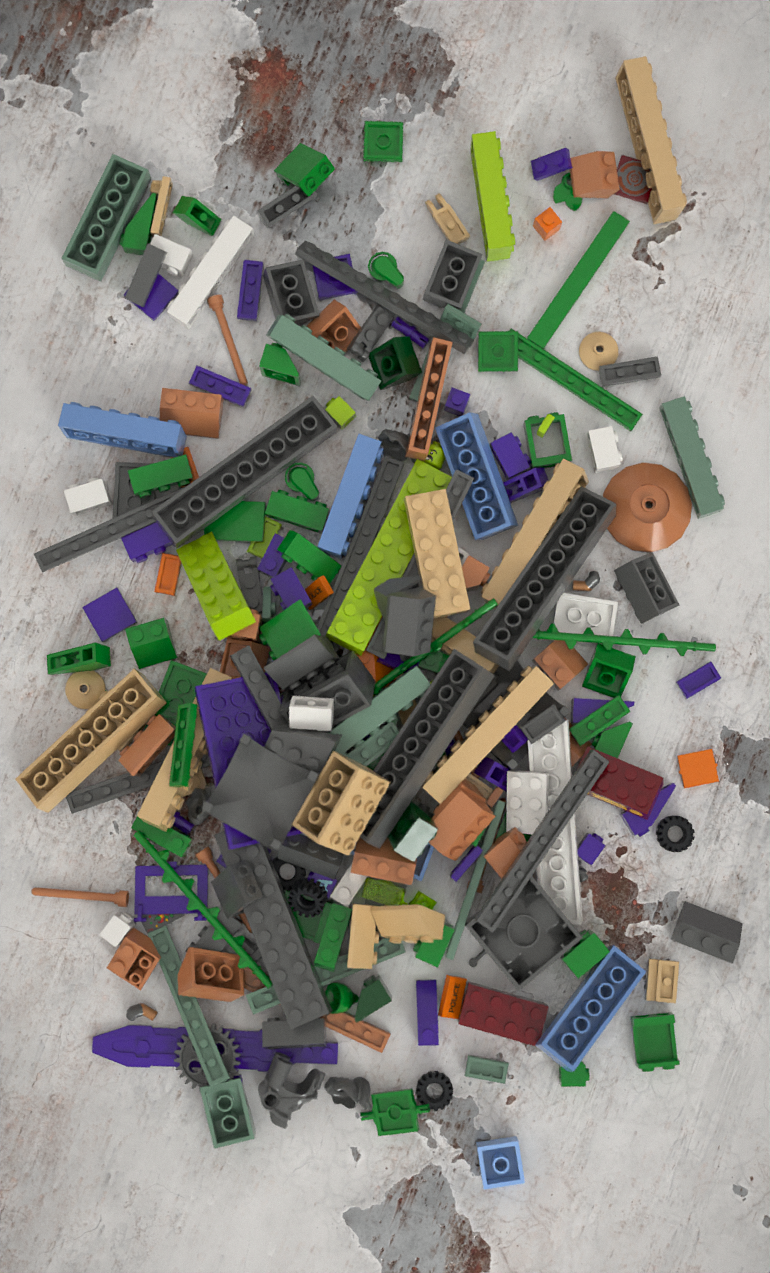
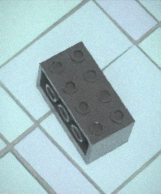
[280,651,376,731]

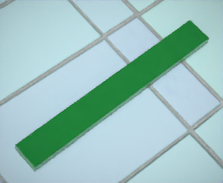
[527,211,630,349]
[509,328,643,431]

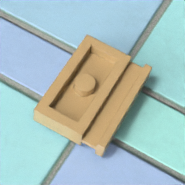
[645,958,679,1003]

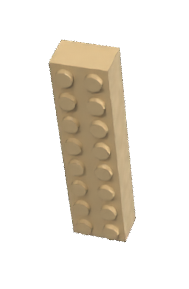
[615,56,687,224]
[481,459,589,610]
[422,665,554,804]
[15,668,167,813]
[137,668,233,832]

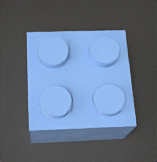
[476,1136,525,1190]

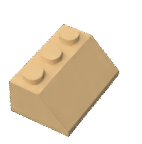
[347,904,379,969]
[371,905,445,944]

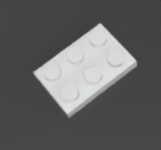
[553,593,618,636]
[506,770,549,834]

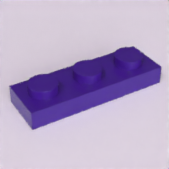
[237,260,264,321]
[189,365,252,408]

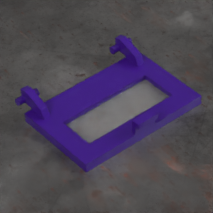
[134,862,208,922]

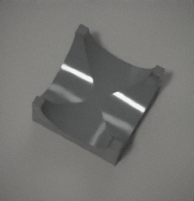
[463,660,570,770]
[202,734,319,852]
[465,876,583,991]

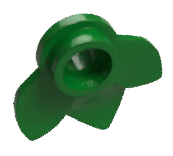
[553,172,582,211]

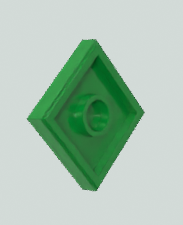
[363,121,403,162]
[478,331,519,372]

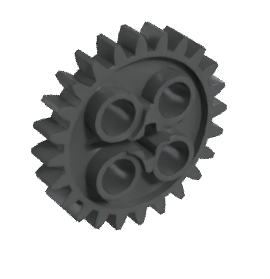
[174,1023,242,1089]

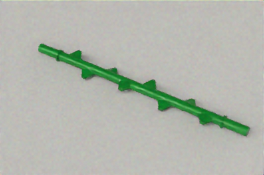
[373,598,498,695]
[533,623,716,656]
[133,830,273,989]

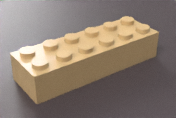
[404,489,470,618]

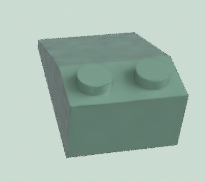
[200,1077,256,1149]

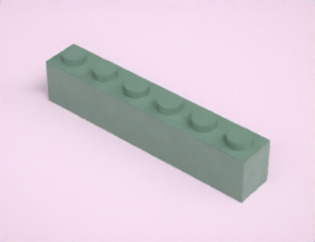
[266,314,381,401]
[659,396,725,519]

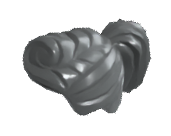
[378,429,417,464]
[186,782,215,826]
[324,1077,372,1110]

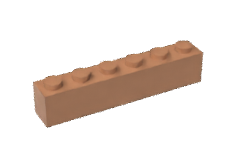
[405,337,453,461]

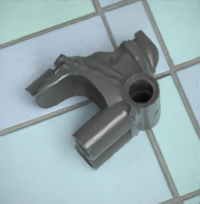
[258,1052,326,1129]

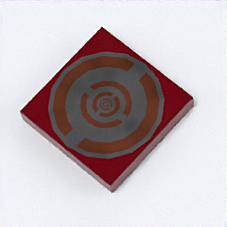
[614,155,652,204]

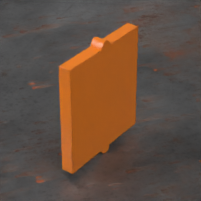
[677,749,719,788]

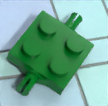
[360,1088,430,1136]

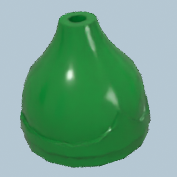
[325,982,359,1014]

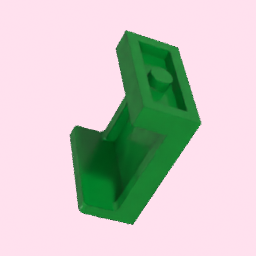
[274,143,335,197]
[285,890,333,944]
[631,1012,680,1072]

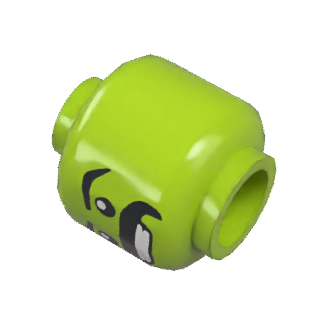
[422,441,446,470]

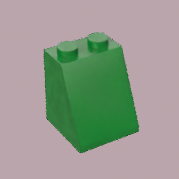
[259,599,321,661]

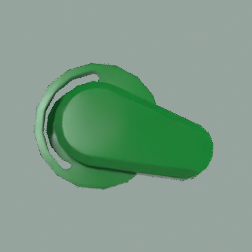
[368,252,404,289]
[285,463,319,501]

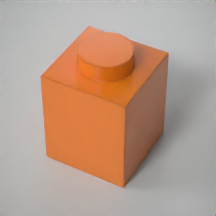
[533,207,562,241]

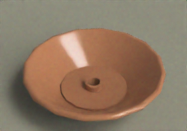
[603,463,692,552]

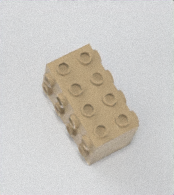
[292,751,390,856]

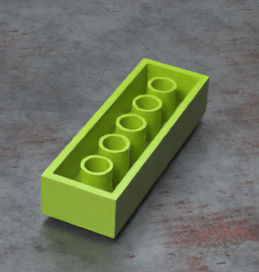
[470,131,515,262]
[176,531,256,641]

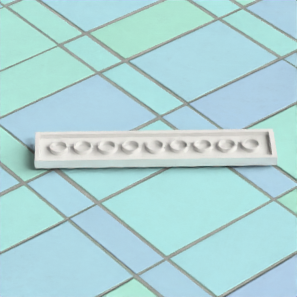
[526,720,583,925]

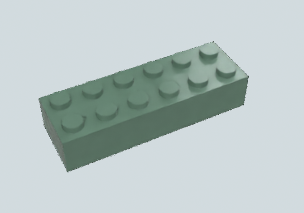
[61,154,151,282]
[326,666,431,756]

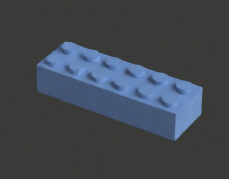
[58,402,187,458]
[435,412,518,540]
[317,434,384,560]
[536,945,646,1072]

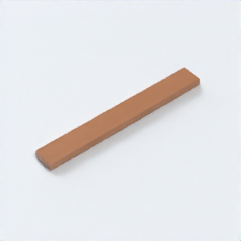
[243,967,391,1053]

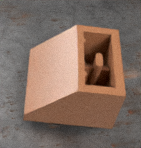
[107,927,161,991]

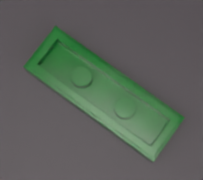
[569,695,631,746]

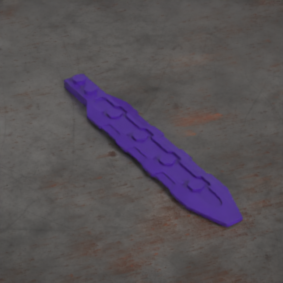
[92,1025,338,1072]

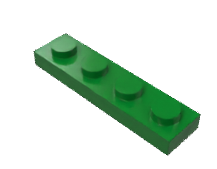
[169,703,197,788]

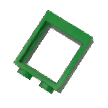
[523,412,572,469]

